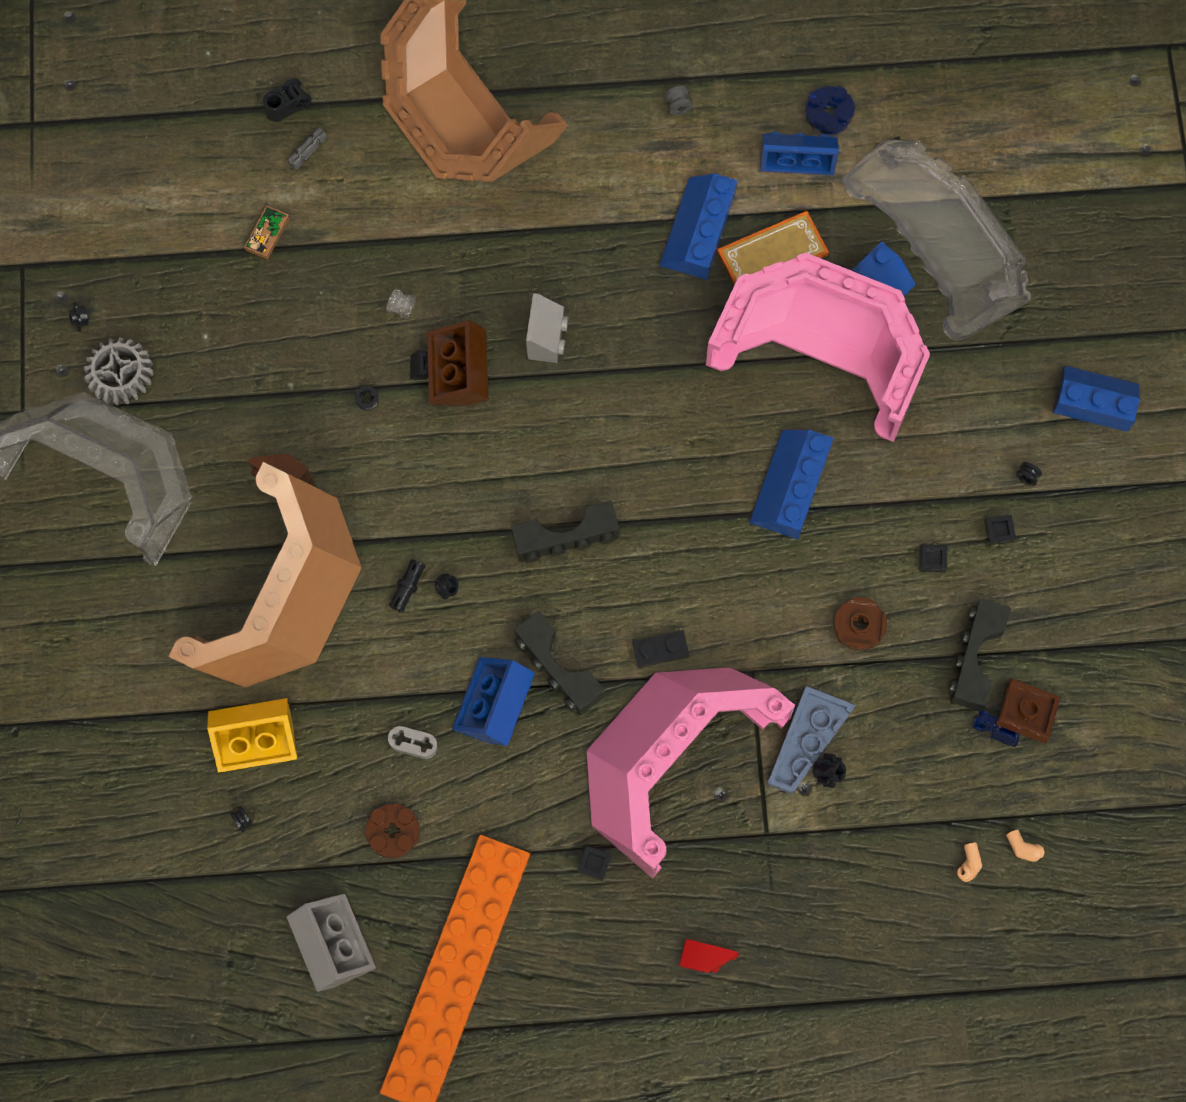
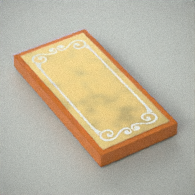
[717,211,829,286]

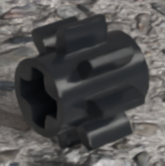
[813,753,846,788]

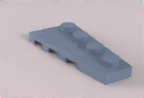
[767,686,856,794]

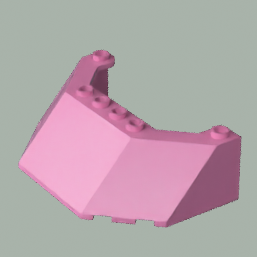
[706,253,930,442]
[587,667,795,878]

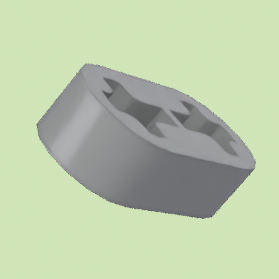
[388,726,438,759]

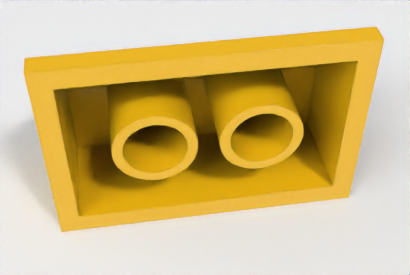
[207,698,297,773]

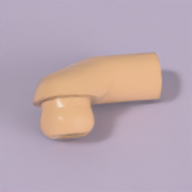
[1006,829,1044,862]
[957,842,982,882]

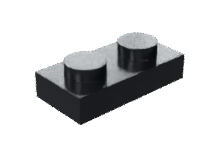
[632,630,689,668]

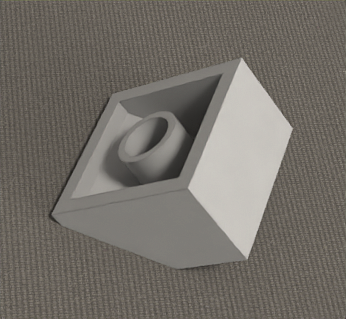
[526,293,569,363]

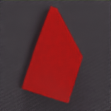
[679,939,739,973]

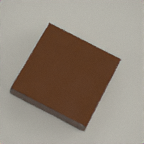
[996,678,1061,744]

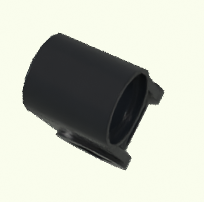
[263,78,312,122]

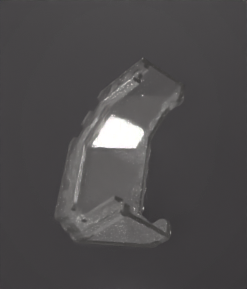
[841,140,1032,340]
[0,392,193,567]

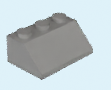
[287,894,376,992]

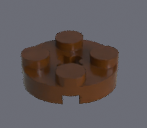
[834,597,887,651]
[365,804,420,859]

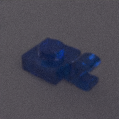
[973,711,1021,747]

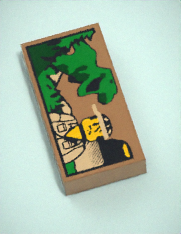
[245,206,290,260]

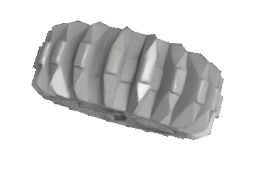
[84,337,154,405]

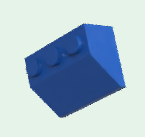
[760,132,839,175]
[852,242,916,296]
[1053,366,1140,432]
[452,657,535,746]

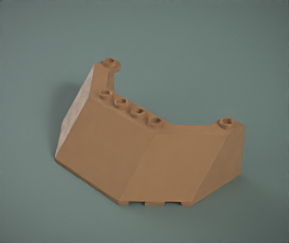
[380,0,568,182]
[168,462,362,687]

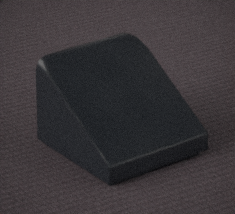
[410,350,428,380]

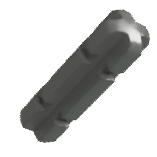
[287,127,327,169]

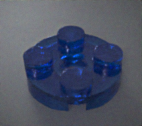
[805,86,855,135]

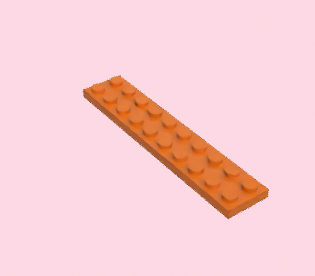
[380,835,531,1102]

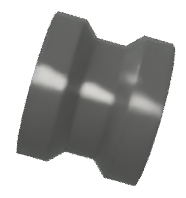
[664,86,693,116]

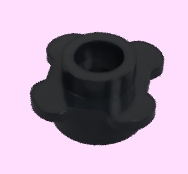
[69,302,88,331]

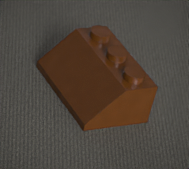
[427,320,489,406]

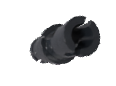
[389,559,426,613]

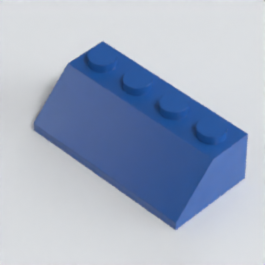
[660,173,738,280]
[750,430,833,540]

